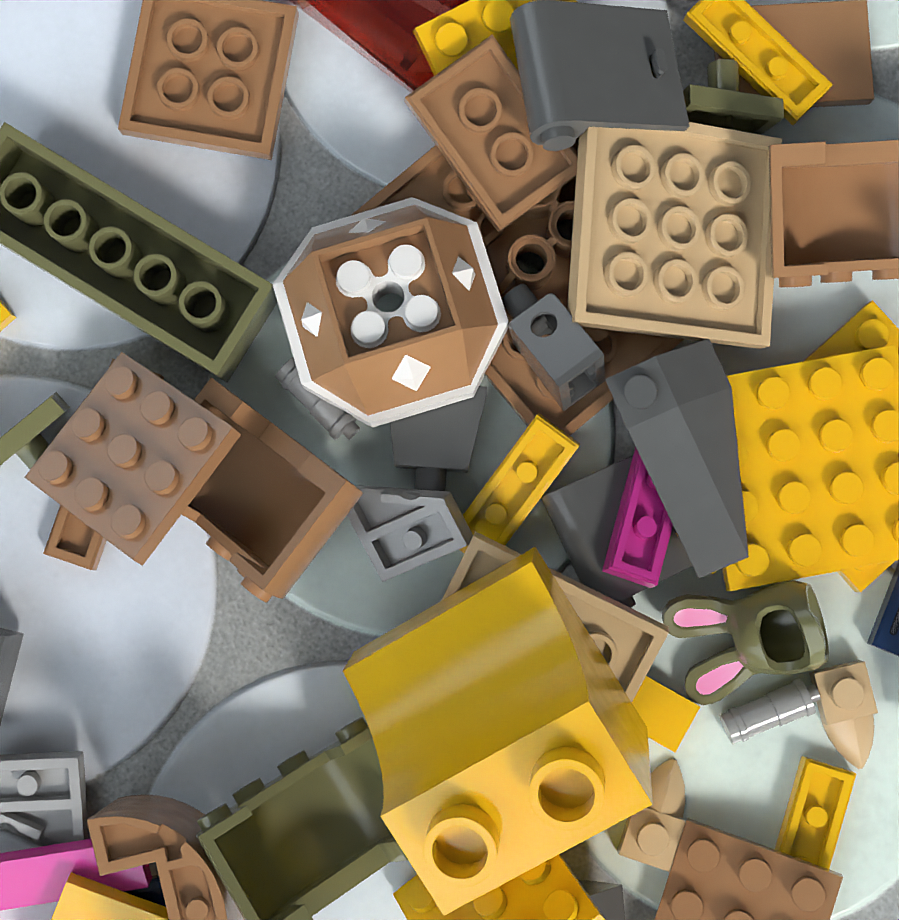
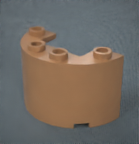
[768,140,899,287]
[181,377,363,603]
[87,794,244,920]

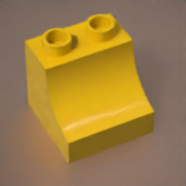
[343,547,653,915]

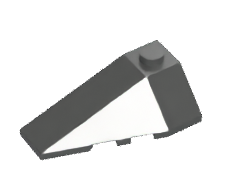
[605,339,749,578]

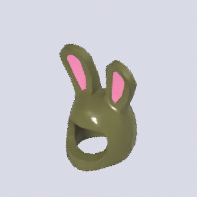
[662,580,829,705]

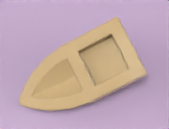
[809,660,878,769]
[617,758,686,872]

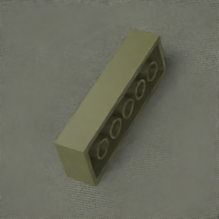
[0,122,277,383]

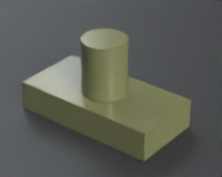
[683,59,784,135]
[0,392,70,469]

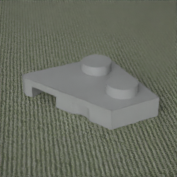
[347,485,473,582]
[0,751,90,843]

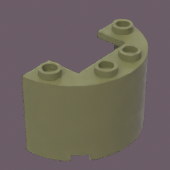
[196,717,408,920]

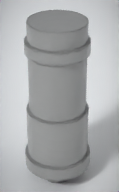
[275,357,360,440]
[719,678,821,744]

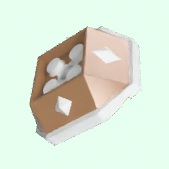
[273,197,509,428]

